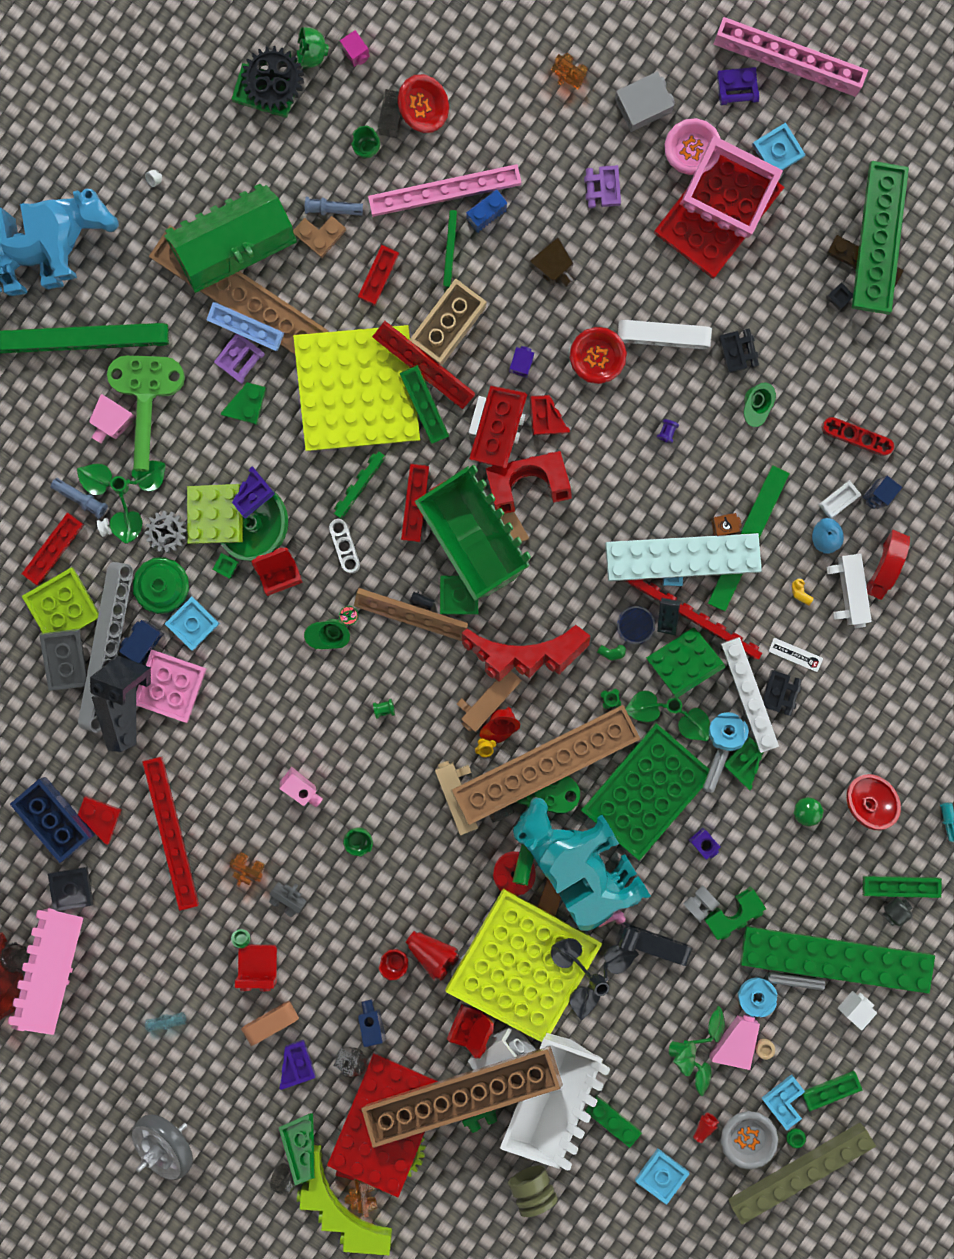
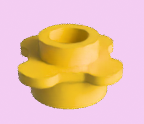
[475,739,496,758]

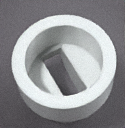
[145,170,162,187]

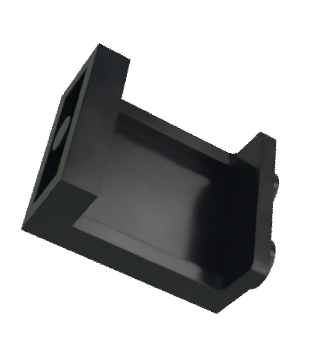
[90,656,151,705]

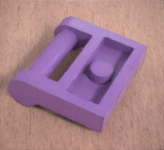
[214,333,265,384]

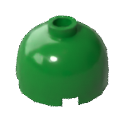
[297,27,329,68]

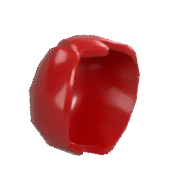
[379,949,409,981]

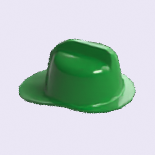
[744,382,776,427]
[304,619,350,650]

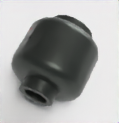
[883,898,913,927]

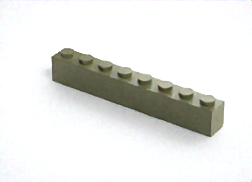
[728,1122,876,1225]

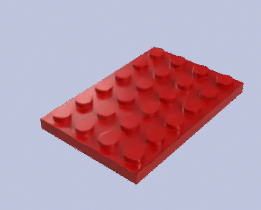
[654,155,785,279]
[327,1053,438,1198]

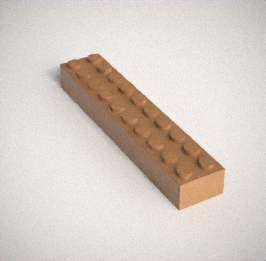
[361,1046,563,1148]

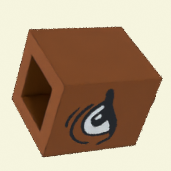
[710,513,742,536]

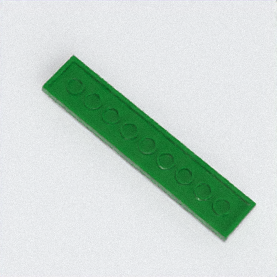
[740,926,935,994]

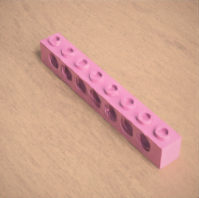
[713,17,868,97]

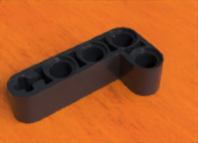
[616,923,693,966]

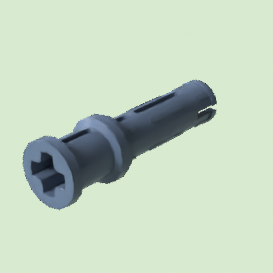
[305,196,363,216]
[50,478,108,519]

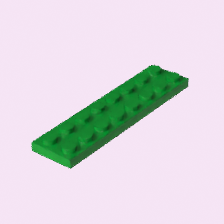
[851,161,909,315]

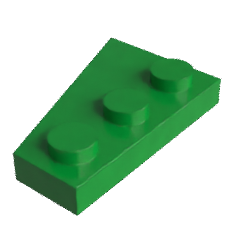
[279,1113,315,1186]

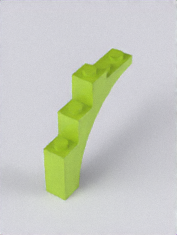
[297,1145,392,1255]

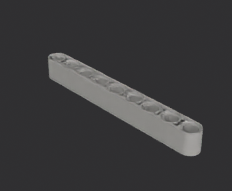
[78,562,133,733]

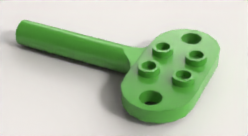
[107,355,185,472]

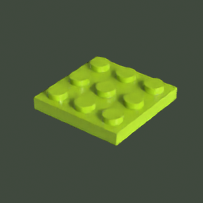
[187,484,243,544]
[22,567,99,633]

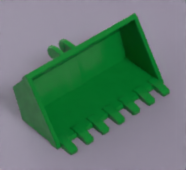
[164,184,297,293]
[415,465,531,601]

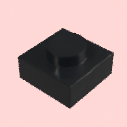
[826,282,853,311]

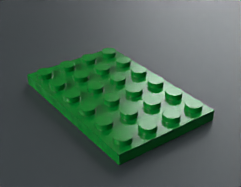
[581,723,710,861]

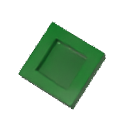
[212,553,239,579]

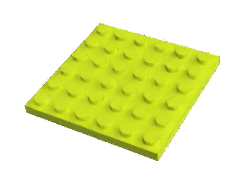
[293,325,420,451]
[445,889,602,1042]

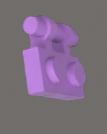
[584,165,621,208]

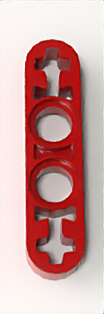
[821,417,894,456]

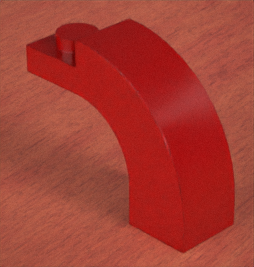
[866,529,910,600]

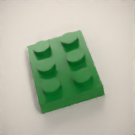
[231,63,294,118]

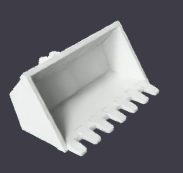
[500,1033,610,1170]

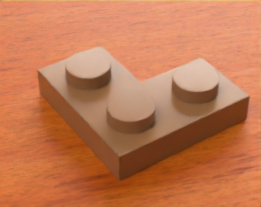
[293,216,346,259]

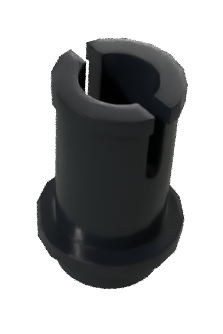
[409,591,435,611]

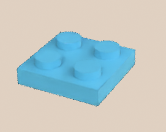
[752,123,805,170]
[165,596,220,651]
[635,1148,690,1205]

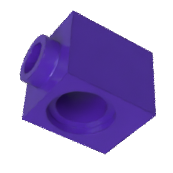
[509,346,534,378]
[689,827,721,860]

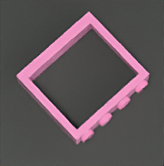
[680,136,783,238]

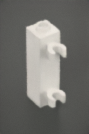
[826,554,872,628]

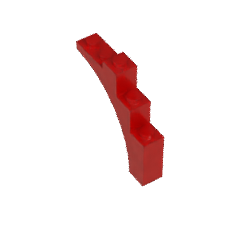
[462,625,590,682]

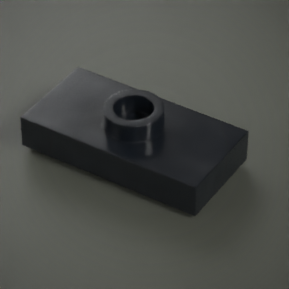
[657,598,681,636]

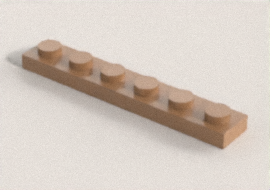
[354,588,468,641]

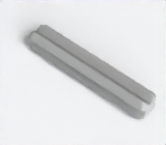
[703,748,729,793]
[768,972,825,991]

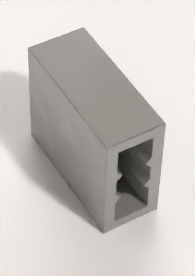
[614,71,675,132]

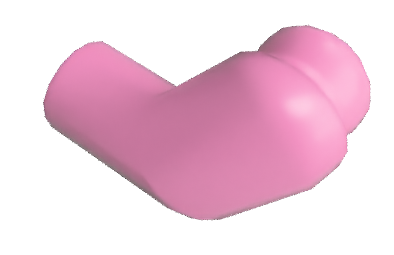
[599,911,626,927]

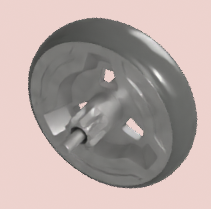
[132,1114,193,1180]

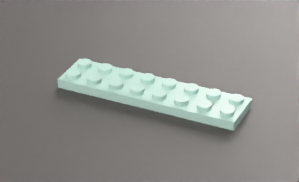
[605,533,762,581]

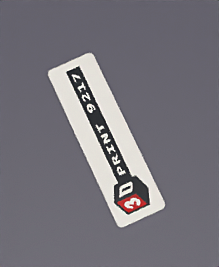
[769,638,823,672]

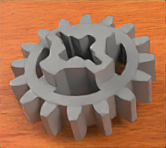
[145,511,187,553]

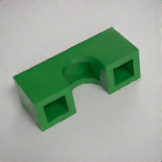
[704,886,766,940]

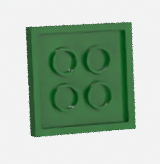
[646,627,725,699]

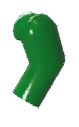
[597,644,626,661]

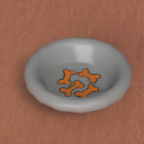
[721,1111,778,1170]

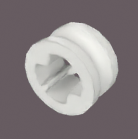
[97,518,112,537]

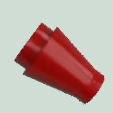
[693,1113,719,1143]

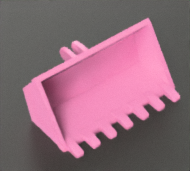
[8,908,83,1035]

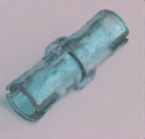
[145,1012,186,1032]

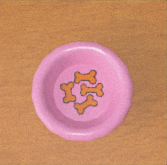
[664,118,721,175]

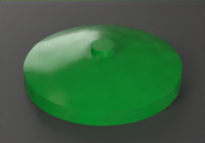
[220,491,288,561]

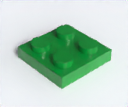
[440,576,478,615]

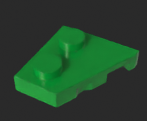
[221,382,267,425]
[724,737,764,791]

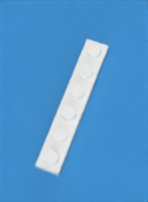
[721,637,779,753]

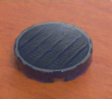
[617,606,655,644]

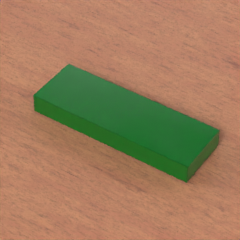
[802,1071,863,1112]

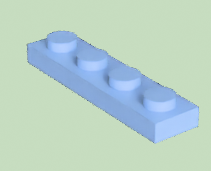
[207,302,284,351]

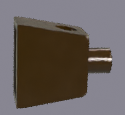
[529,237,575,287]

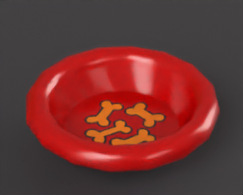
[397,74,449,133]
[569,327,627,384]

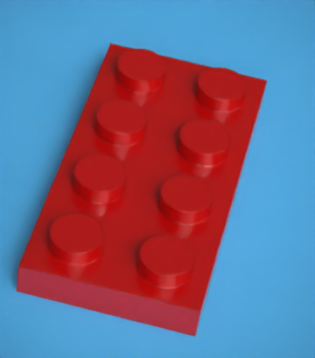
[469,385,527,469]

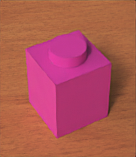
[340,30,370,67]

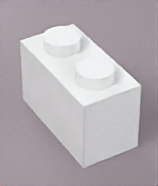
[838,991,877,1030]

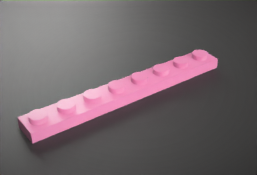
[368,164,521,217]

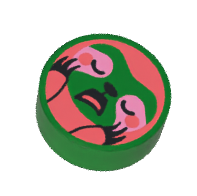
[339,606,359,625]

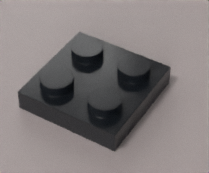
[48,866,93,911]

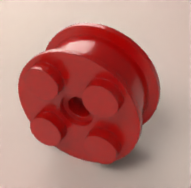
[493,851,536,896]

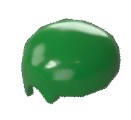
[351,125,380,159]
[794,797,824,827]
[343,827,373,857]

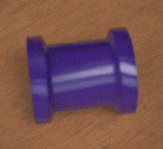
[657,419,679,443]

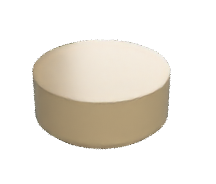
[755,1039,775,1060]

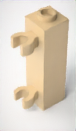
[435,761,487,835]

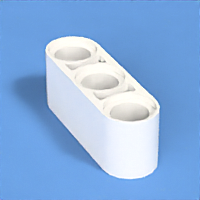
[329,519,360,574]

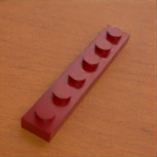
[372,320,475,409]

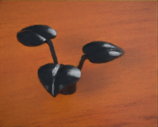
[551,938,639,1020]

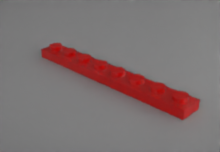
[625,579,763,660]
[142,756,199,911]

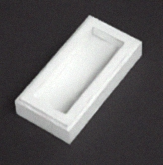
[818,480,861,519]

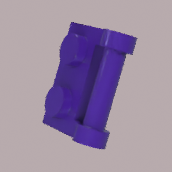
[717,67,759,106]

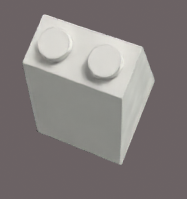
[468,1025,536,1070]

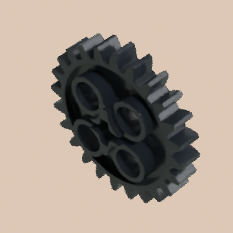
[241,46,304,111]

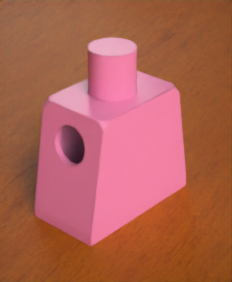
[89,394,136,444]
[280,767,323,808]

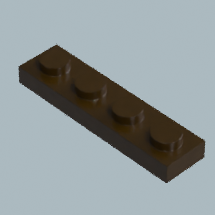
[826,235,904,287]

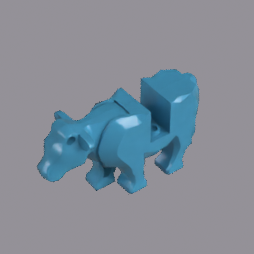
[0,189,119,296]

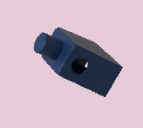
[358,999,386,1047]

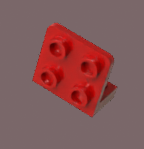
[251,547,303,596]
[235,944,277,991]
[447,1003,494,1059]

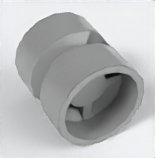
[683,885,720,922]

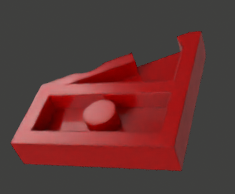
[529,395,570,435]
[78,796,122,845]

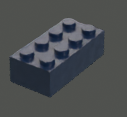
[10,777,95,863]

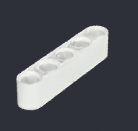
[618,320,712,349]

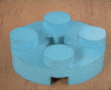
[709,712,749,751]
[737,977,778,1017]

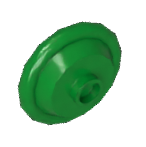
[132,557,189,614]

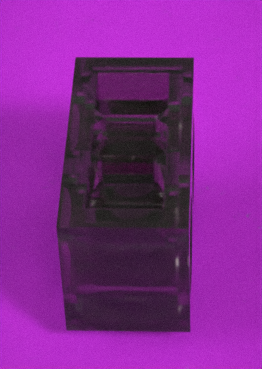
[378,89,402,139]

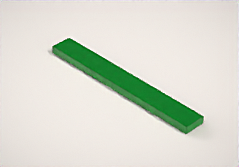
[707,465,790,612]

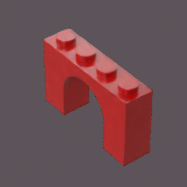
[486,451,572,514]

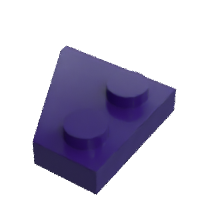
[280,1039,316,1090]

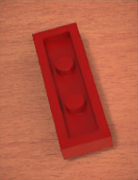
[358,245,399,306]

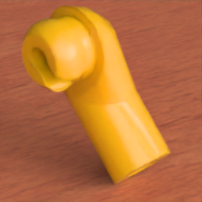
[791,579,814,606]

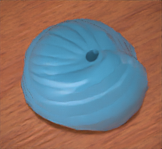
[812,518,844,554]

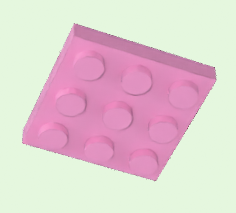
[136,650,207,723]

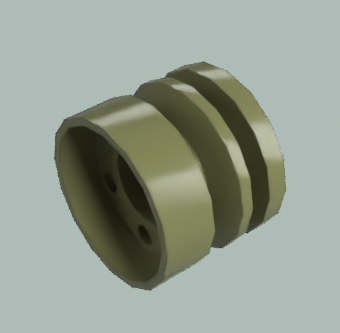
[508,1165,558,1217]

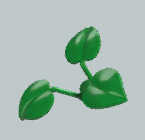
[77,460,166,544]
[625,690,710,741]
[669,1006,725,1096]

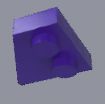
[232,466,275,518]

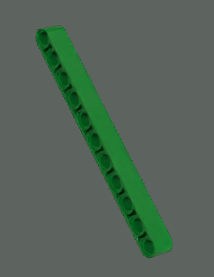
[0,323,169,354]

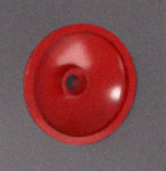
[846,774,901,830]

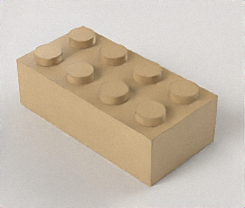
[410,279,487,366]

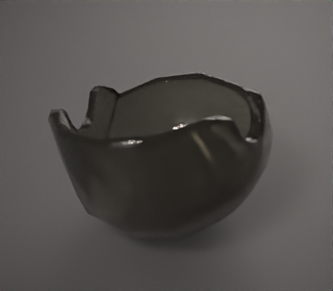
[0,942,30,973]
[270,1163,297,1196]

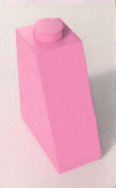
[709,1014,760,1070]

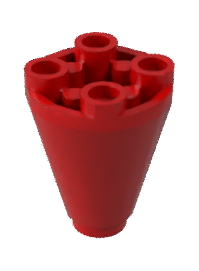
[406,931,460,981]

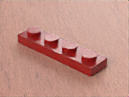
[401,464,429,542]
[21,513,85,586]

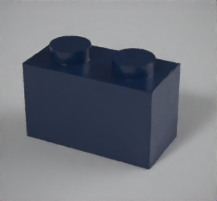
[862,475,903,509]
[119,620,164,664]

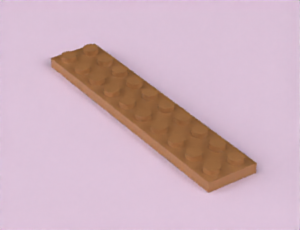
[149,225,329,355]
[451,705,640,825]

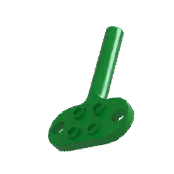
[512,776,580,886]

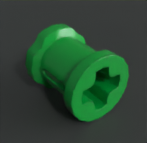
[373,698,395,719]

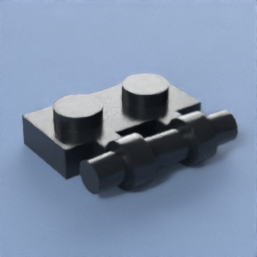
[718,328,759,374]
[762,670,802,716]

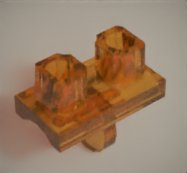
[551,53,588,90]
[229,852,265,887]
[345,1178,377,1218]

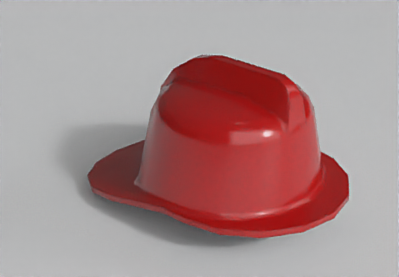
[479,707,521,744]

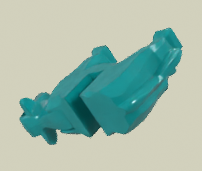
[513,797,651,931]

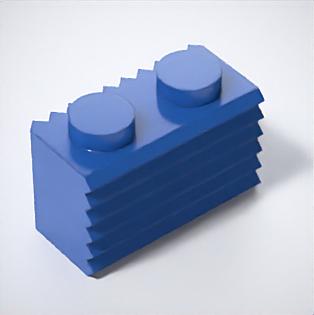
[466,189,507,233]

